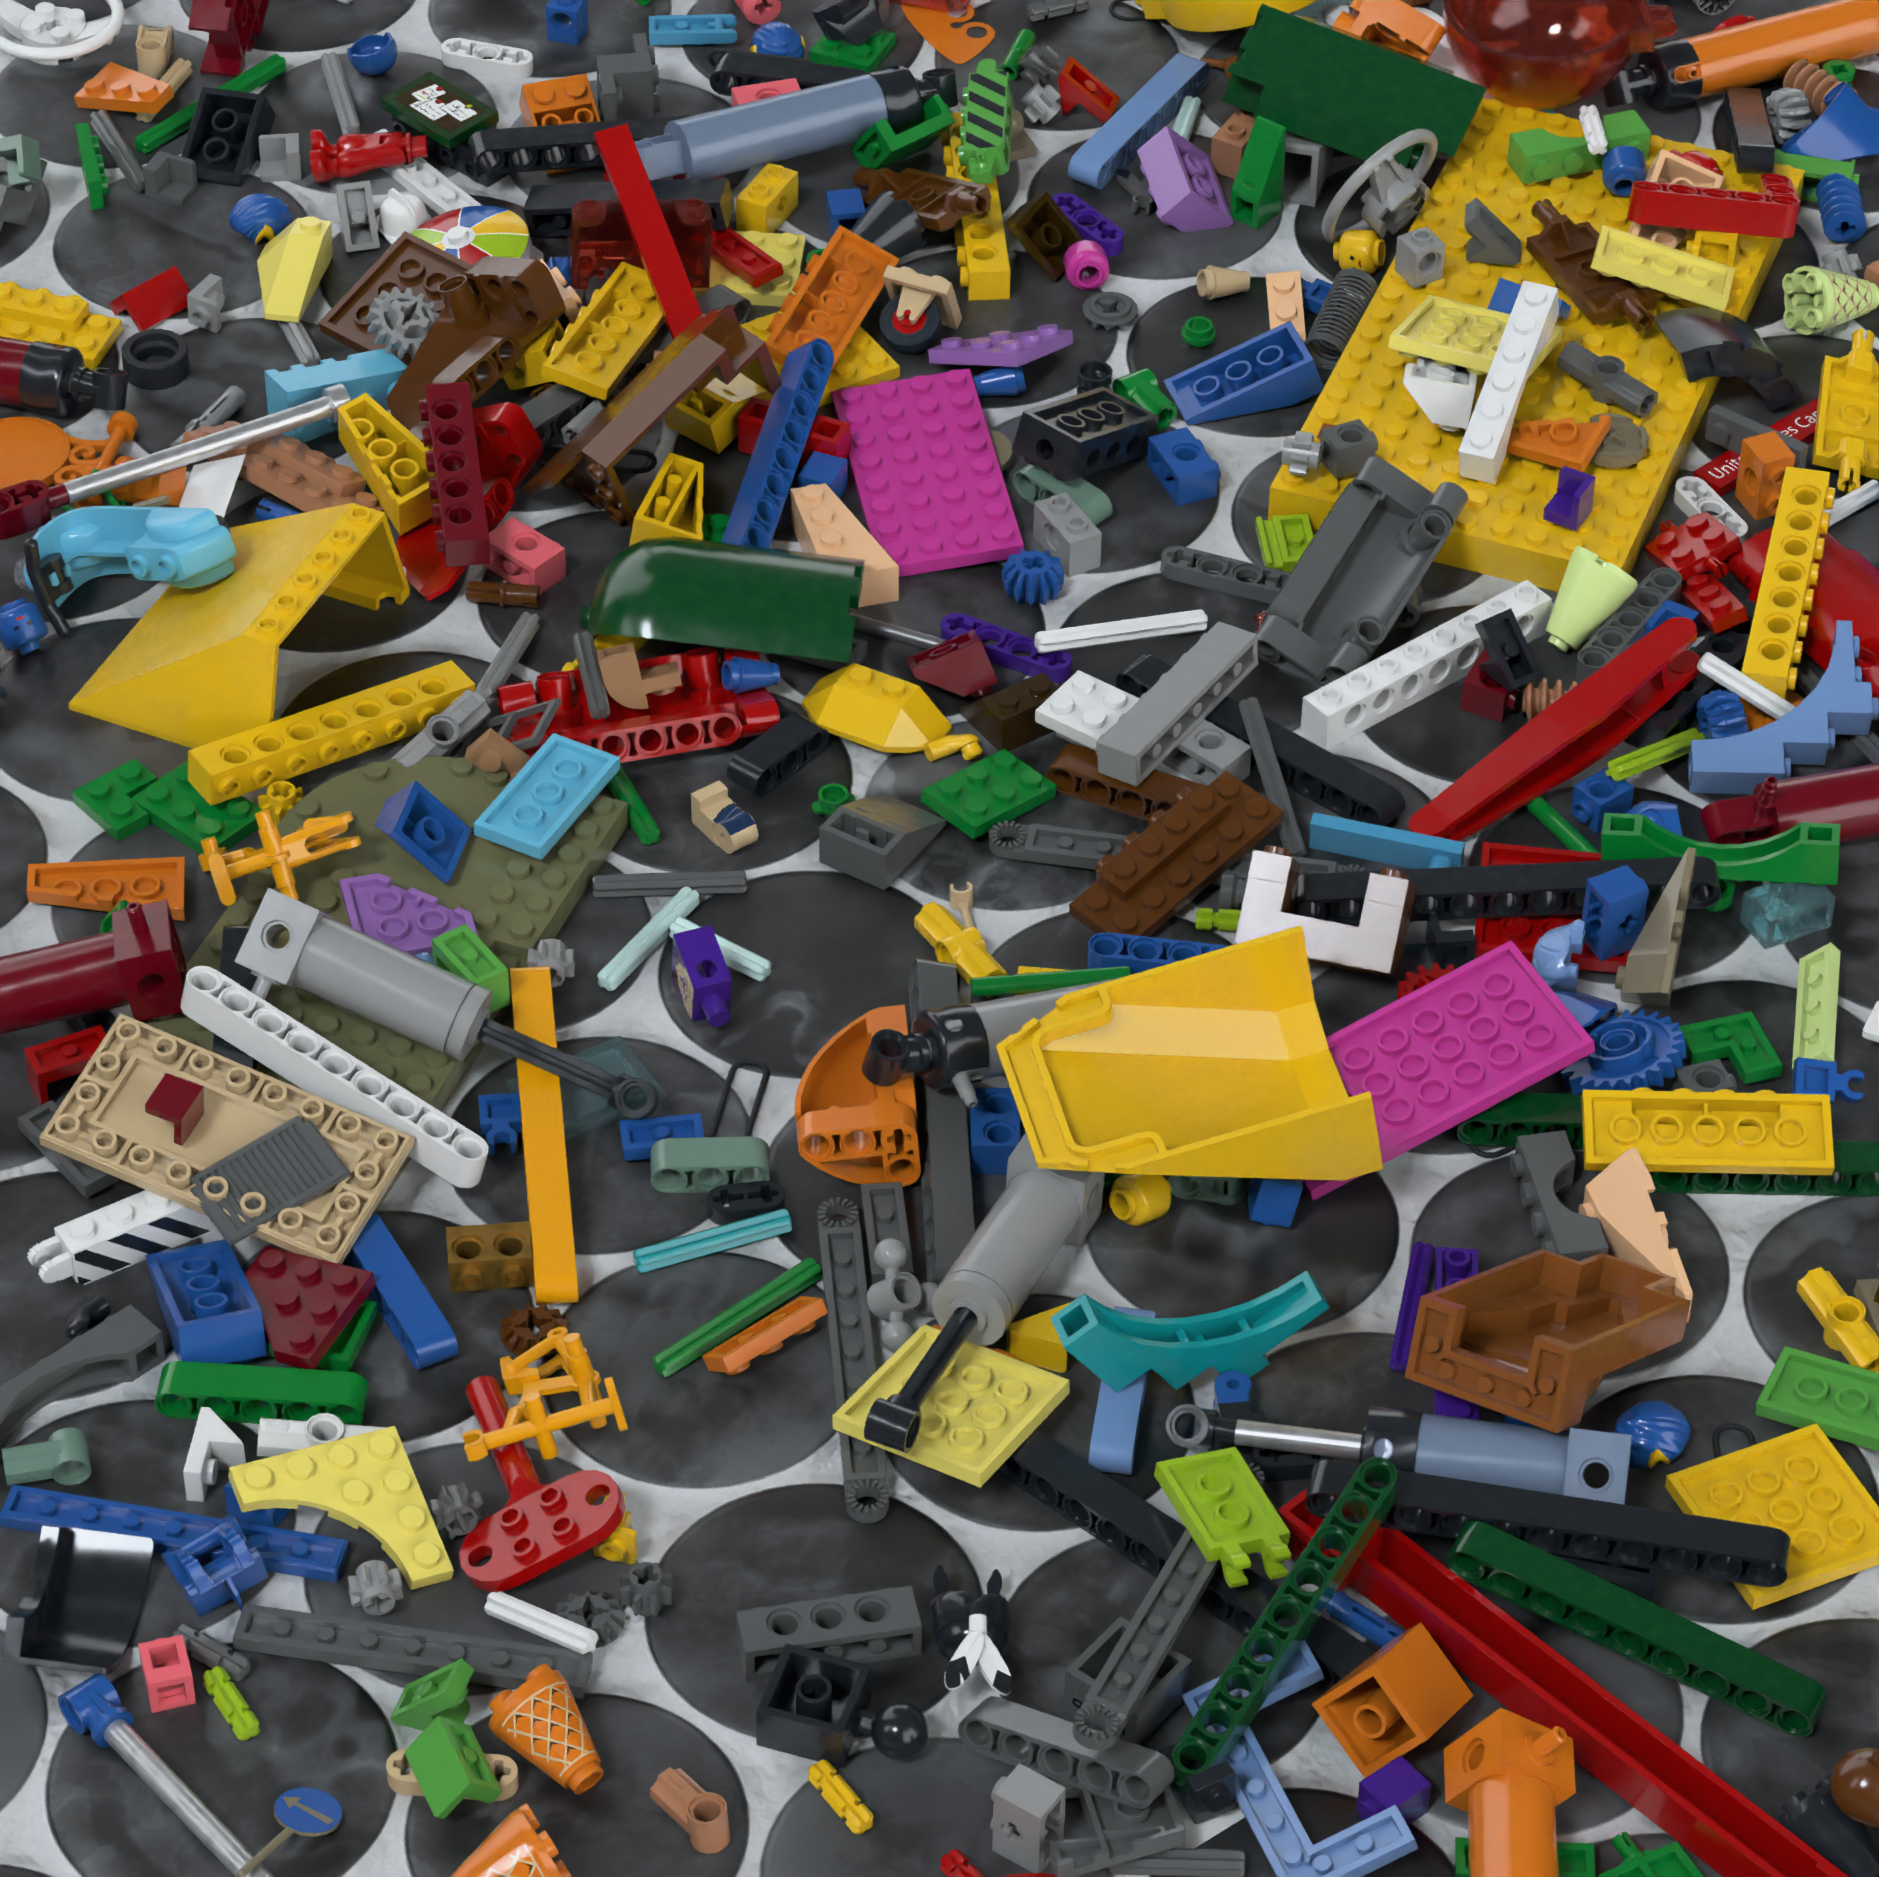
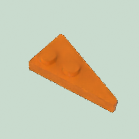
[1506,415,1611,472]

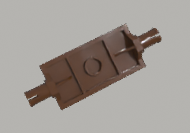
[853,166,992,232]
[1526,199,1657,332]

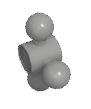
[867,1238,938,1353]

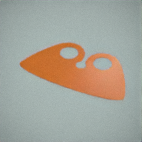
[901,0,995,65]

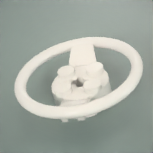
[0,0,125,66]

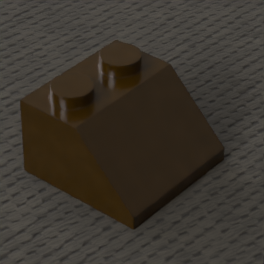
[959,673,1059,752]

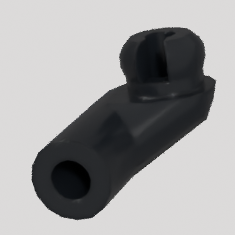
[64,1295,111,1340]

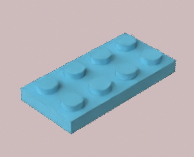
[474,733,620,860]

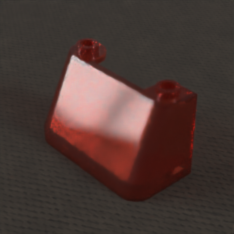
[568,198,713,289]

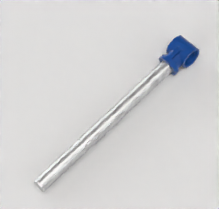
[58,1674,274,1877]

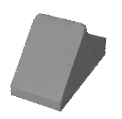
[335,180,380,253]

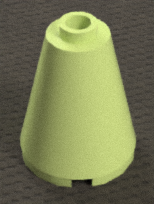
[1545,546,1639,653]

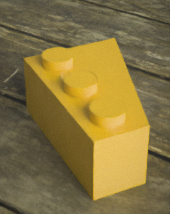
[629,452,703,546]

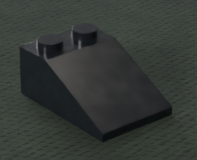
[181,87,276,186]

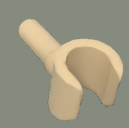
[950,882,974,928]

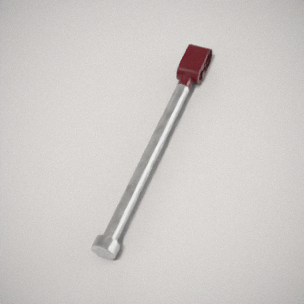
[0,384,351,540]

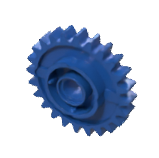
[1559,1009,1687,1095]

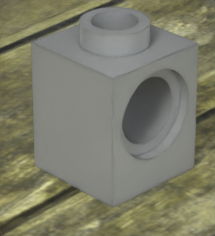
[1395,227,1446,288]

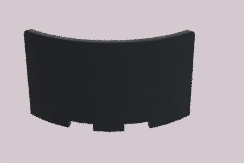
[1654,307,1803,412]
[1,1525,155,1674]

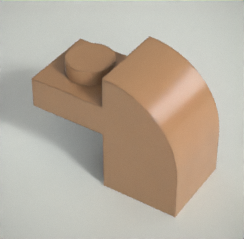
[596,642,682,709]

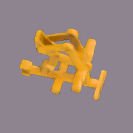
[198,809,362,906]
[462,1327,628,1462]

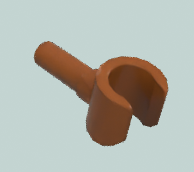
[1201,55,1238,79]

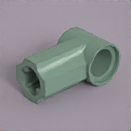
[2,1427,92,1486]

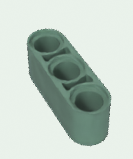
[1013,464,1113,526]
[650,1136,770,1193]

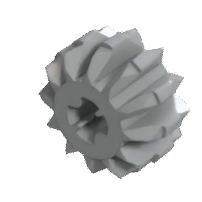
[1765,87,1812,144]

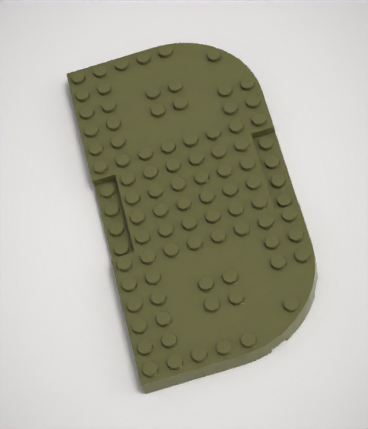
[140,756,628,1212]

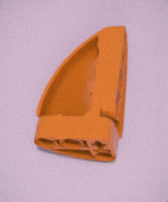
[1332,0,1447,61]
[794,1004,921,1187]

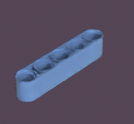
[1088,1306,1157,1475]

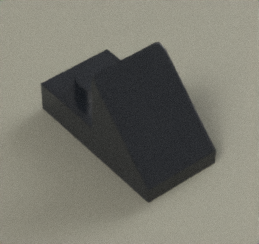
[1475,608,1543,691]

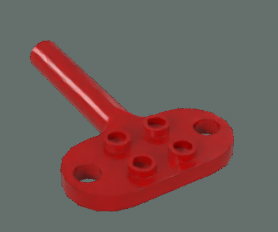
[459,1376,626,1592]

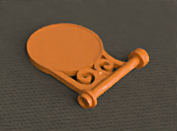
[0,411,138,509]

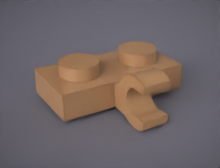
[464,728,531,782]

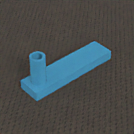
[1309,812,1465,869]

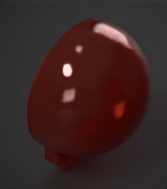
[1443,0,1678,111]

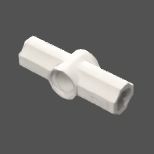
[257,1413,387,1457]

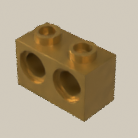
[446,1221,534,1292]

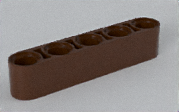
[1045,744,1207,821]

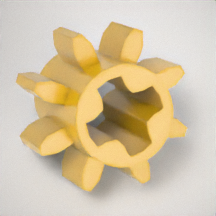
[258,781,303,825]

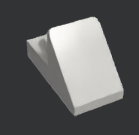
[183,1407,246,1502]

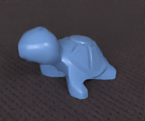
[1531,920,1586,991]

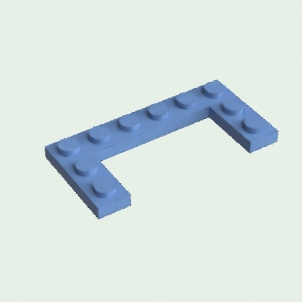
[1182,1640,1418,1877]

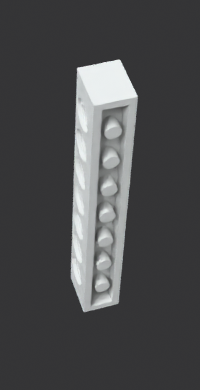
[1301,580,1552,750]

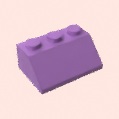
[1137,125,1234,232]

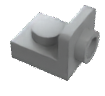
[187,273,225,333]

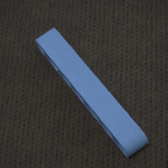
[1068,53,1211,189]

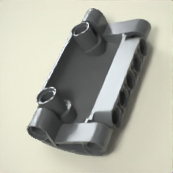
[1255,456,1468,686]

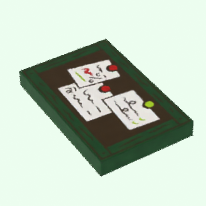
[381,71,499,149]

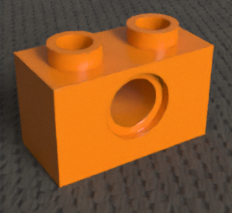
[1735,431,1796,521]

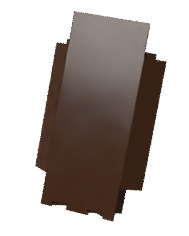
[522,304,782,527]

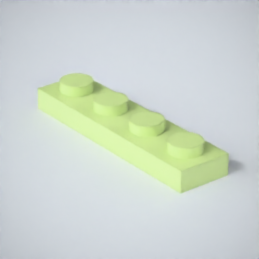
[1792,942,1841,1069]

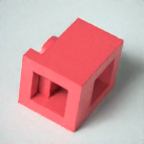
[138,1634,196,1713]

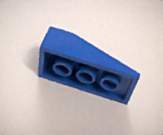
[1164,321,1324,425]
[145,1239,267,1364]

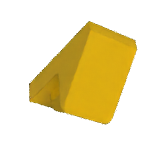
[1006,1302,1071,1373]

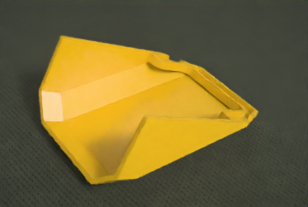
[996,925,1383,1181]

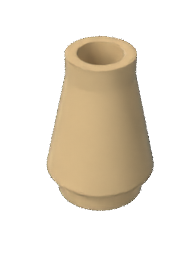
[1197,265,1250,300]

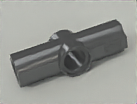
[1557,341,1658,419]

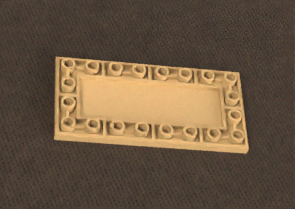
[39,1013,414,1264]

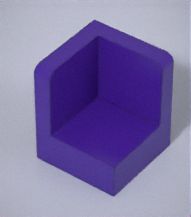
[1543,466,1596,531]

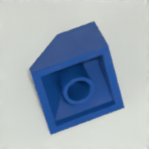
[375,780,472,884]

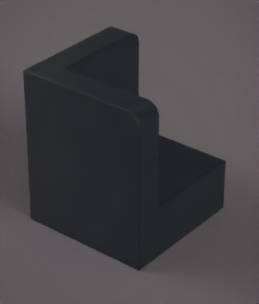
[1426,912,1476,970]

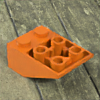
[519,73,601,175]

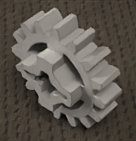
[366,287,440,359]

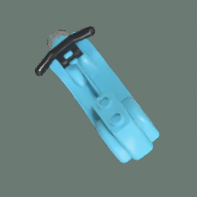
[14,495,237,637]

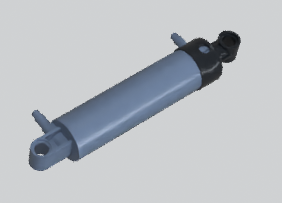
[635,65,958,181]

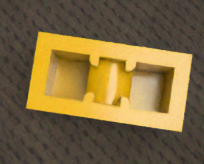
[736,163,798,233]

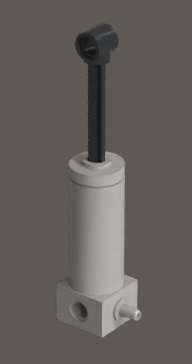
[234,887,659,1119]
[864,1133,1105,1453]

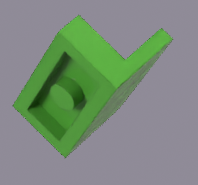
[405,1716,502,1819]

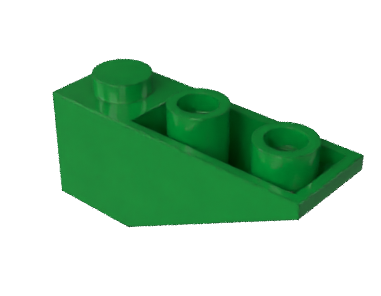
[1230,115,1287,230]

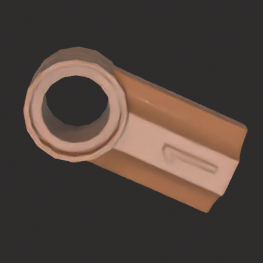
[650,1767,731,1854]

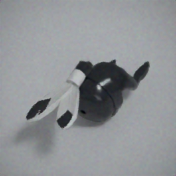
[929,1565,1012,1696]

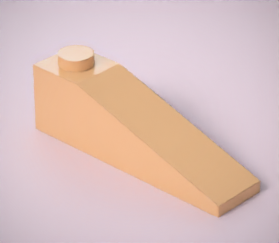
[1579,1147,1693,1322]

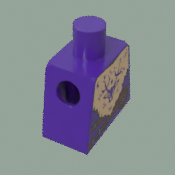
[671,925,732,1027]

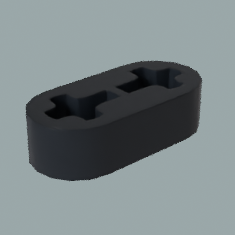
[707,1180,785,1225]
[1252,1447,1333,1482]

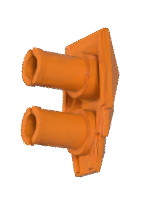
[98,456,187,507]

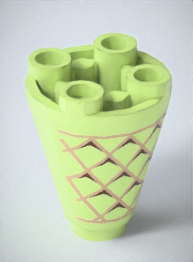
[1782,265,1879,335]

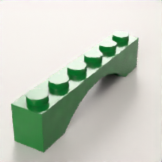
[1601,813,1841,886]

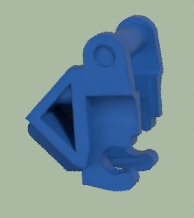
[161,1514,269,1618]

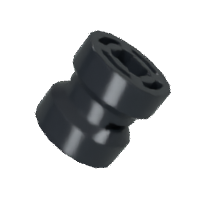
[1077,360,1112,394]

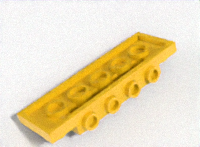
[540,262,665,401]
[0,281,123,371]
[1581,1087,1835,1175]

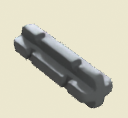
[1026,0,1089,22]
[172,1623,251,1682]

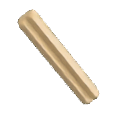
[135,58,193,123]

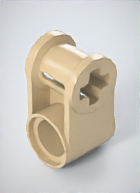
[135,25,174,79]

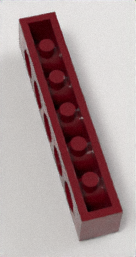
[419,382,490,567]

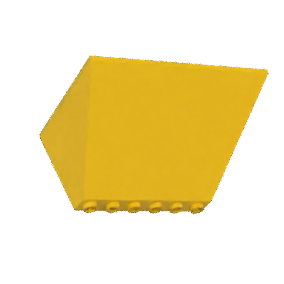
[68,503,410,749]

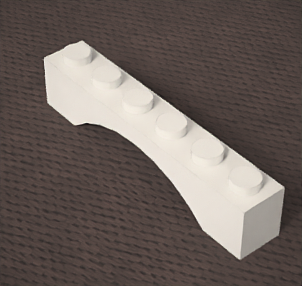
[1458,280,1559,484]

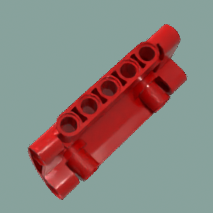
[1725,527,1879,700]
[497,647,780,763]

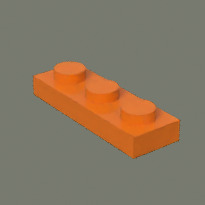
[702,1296,828,1375]

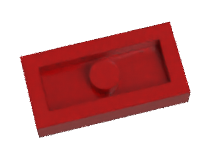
[109,265,191,332]

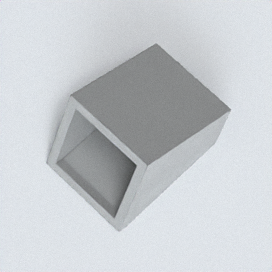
[1282,131,1334,207]

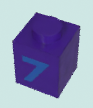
[1357,1755,1431,1826]

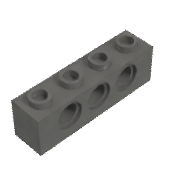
[736,1585,922,1681]

